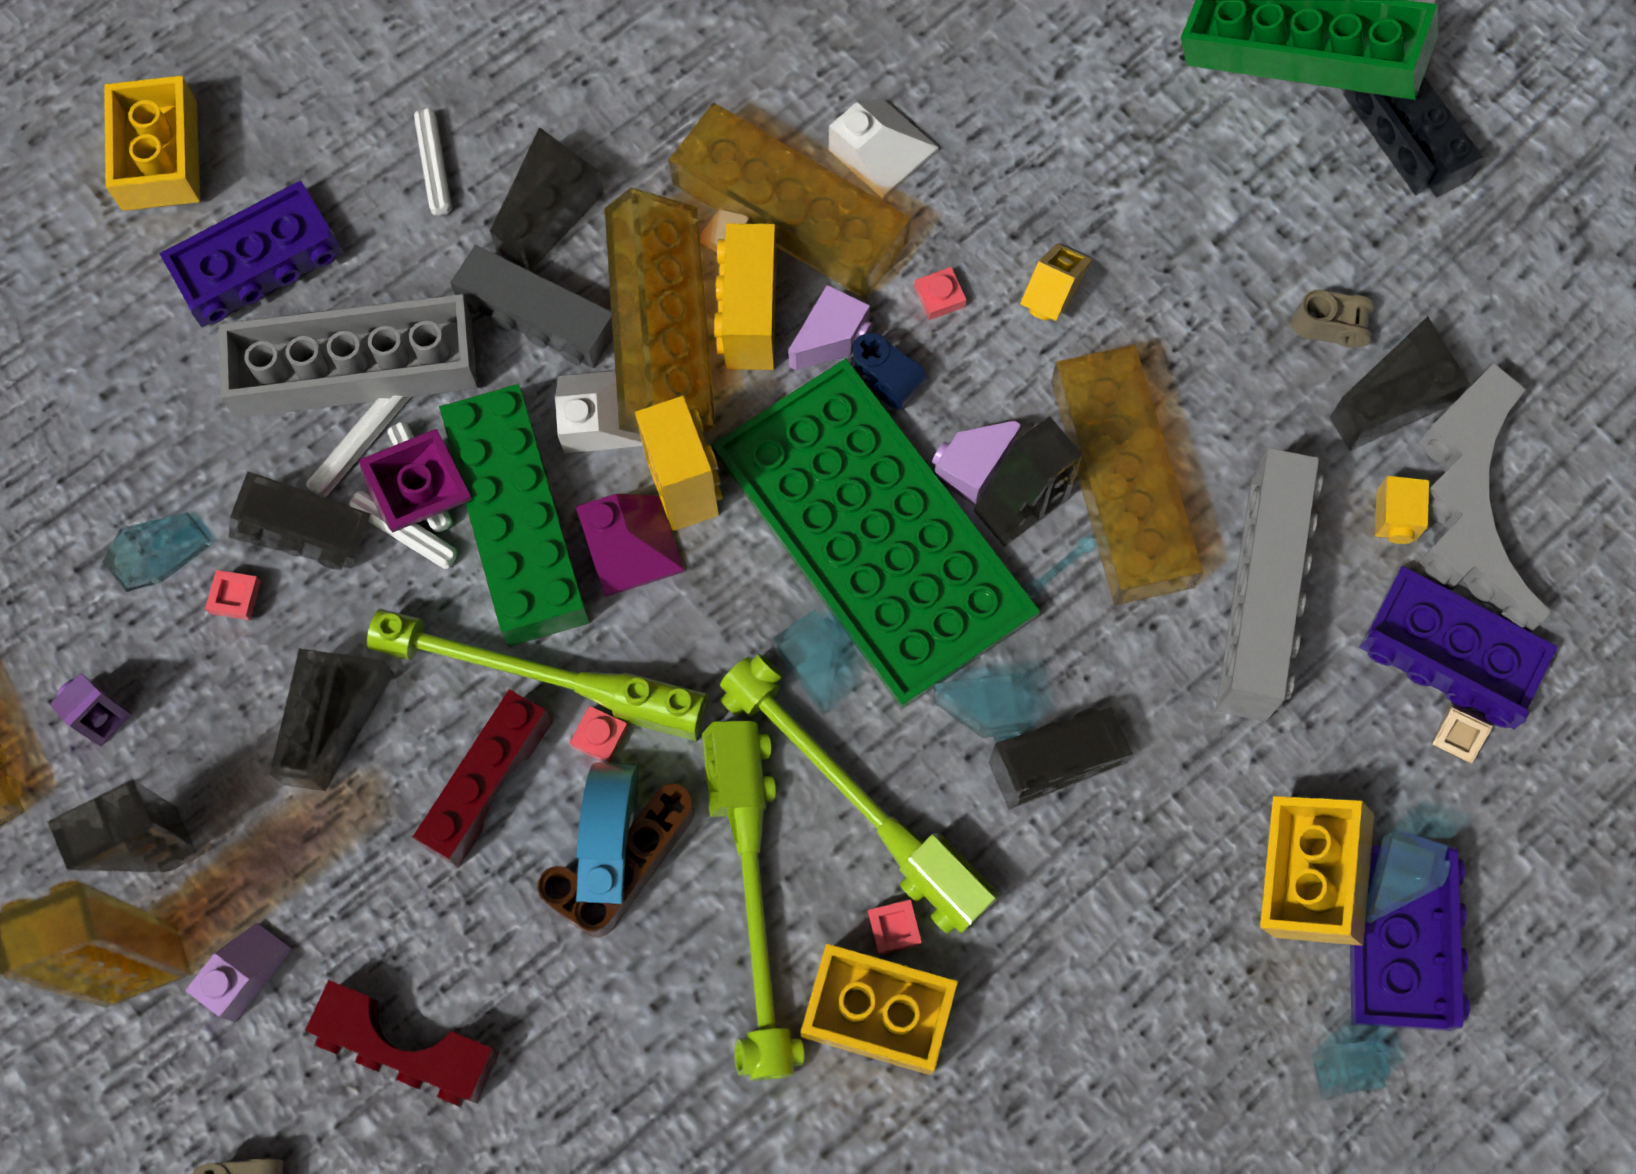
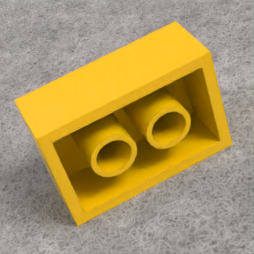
[104,75,200,211]
[714,223,777,370]
[634,396,723,532]
[1260,796,1374,946]
[801,944,958,1075]

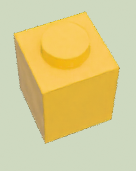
[1374,476,1429,544]

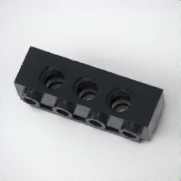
[1343,76,1483,198]

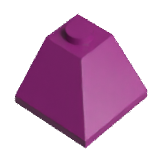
[358,429,471,533]
[576,494,685,597]

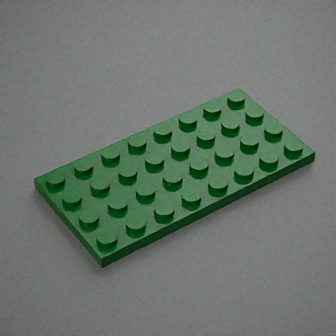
[711,358,1040,709]

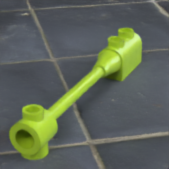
[367,608,709,741]
[720,653,1001,934]
[702,721,804,1081]

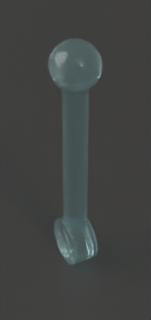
[1025,537,1095,598]

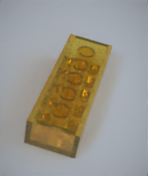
[668,102,911,300]
[604,187,716,434]
[1051,345,1203,606]
[0,880,192,1008]

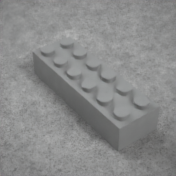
[218,294,478,419]
[1215,448,1323,722]

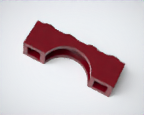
[412,689,552,868]
[304,980,500,1107]

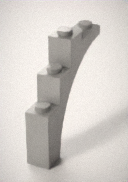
[1419,363,1551,632]

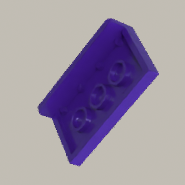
[159,180,343,328]
[1358,566,1558,729]
[1350,845,1470,1031]

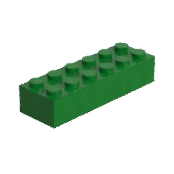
[1180,0,1439,100]
[439,384,590,647]

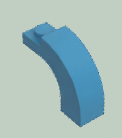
[576,762,639,904]

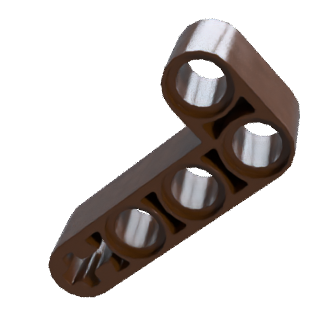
[537,784,695,937]

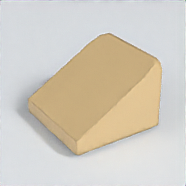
[697,209,751,252]
[1432,701,1493,763]

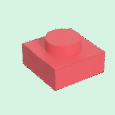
[914,267,967,320]
[205,570,261,621]
[569,706,628,763]
[867,899,922,956]

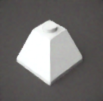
[829,99,938,199]
[555,369,642,454]

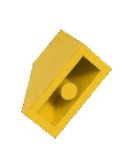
[1020,243,1093,321]

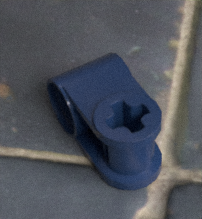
[851,333,928,409]

